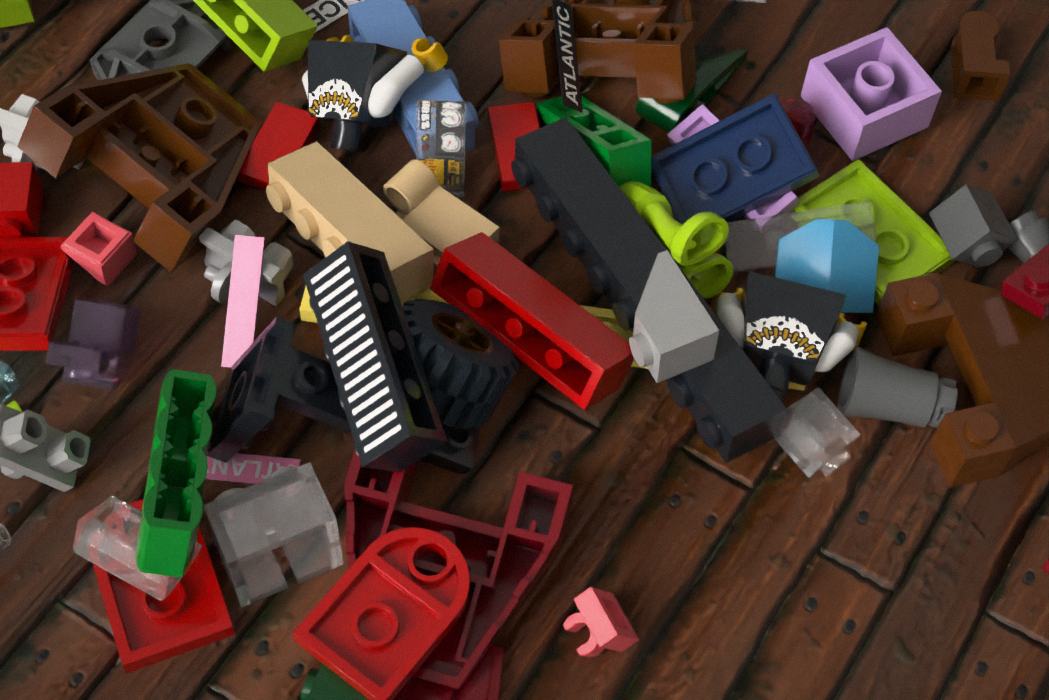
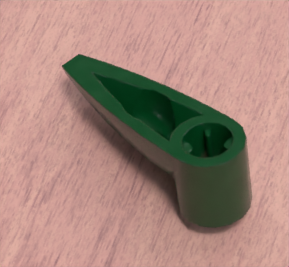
[635,48,748,133]

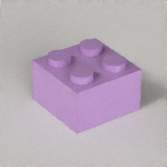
[801,27,942,161]

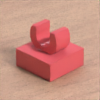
[563,587,639,657]

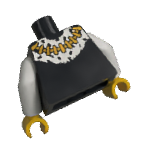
[302,34,448,152]
[710,271,867,400]

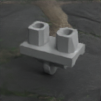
[199,219,294,307]
[0,404,91,492]

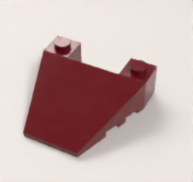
[344,449,574,690]

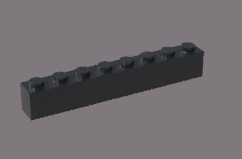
[511,117,787,463]

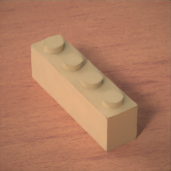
[266,142,434,302]

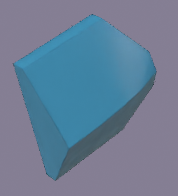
[775,218,879,313]

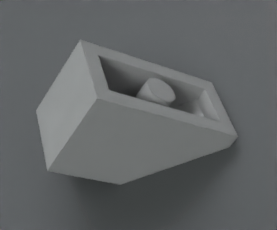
[629,250,719,383]

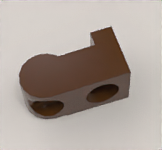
[951,10,1011,101]

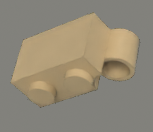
[383,159,499,277]

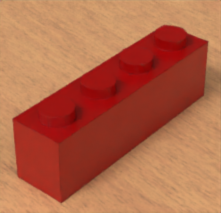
[429,232,634,410]

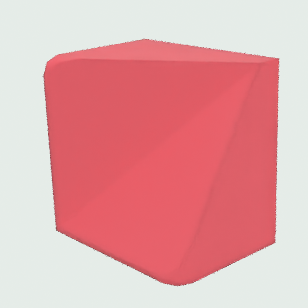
[61,212,138,286]

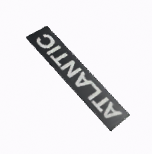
[552,0,583,113]

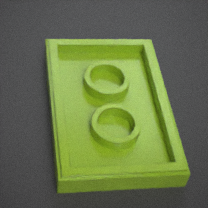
[787,159,955,306]

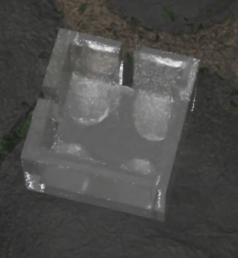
[203,462,344,608]

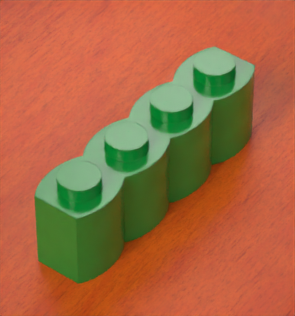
[135,369,216,578]

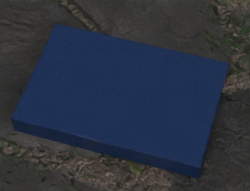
[651,93,820,224]

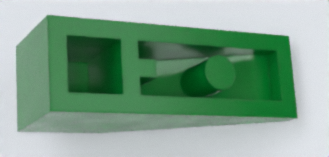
[537,96,651,187]

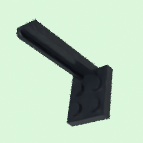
[207,316,481,474]

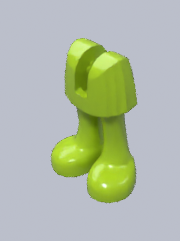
[619,181,733,298]

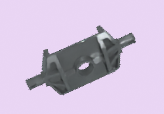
[90,0,232,80]

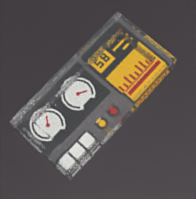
[416,100,466,197]

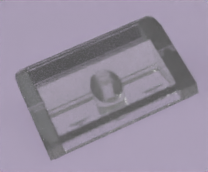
[73,496,202,600]

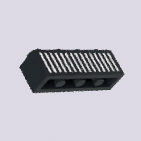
[303,241,448,472]

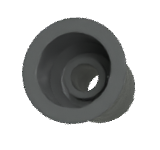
[838,346,958,428]

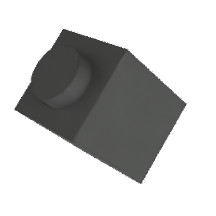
[929,184,1018,268]

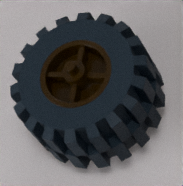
[402,299,520,429]

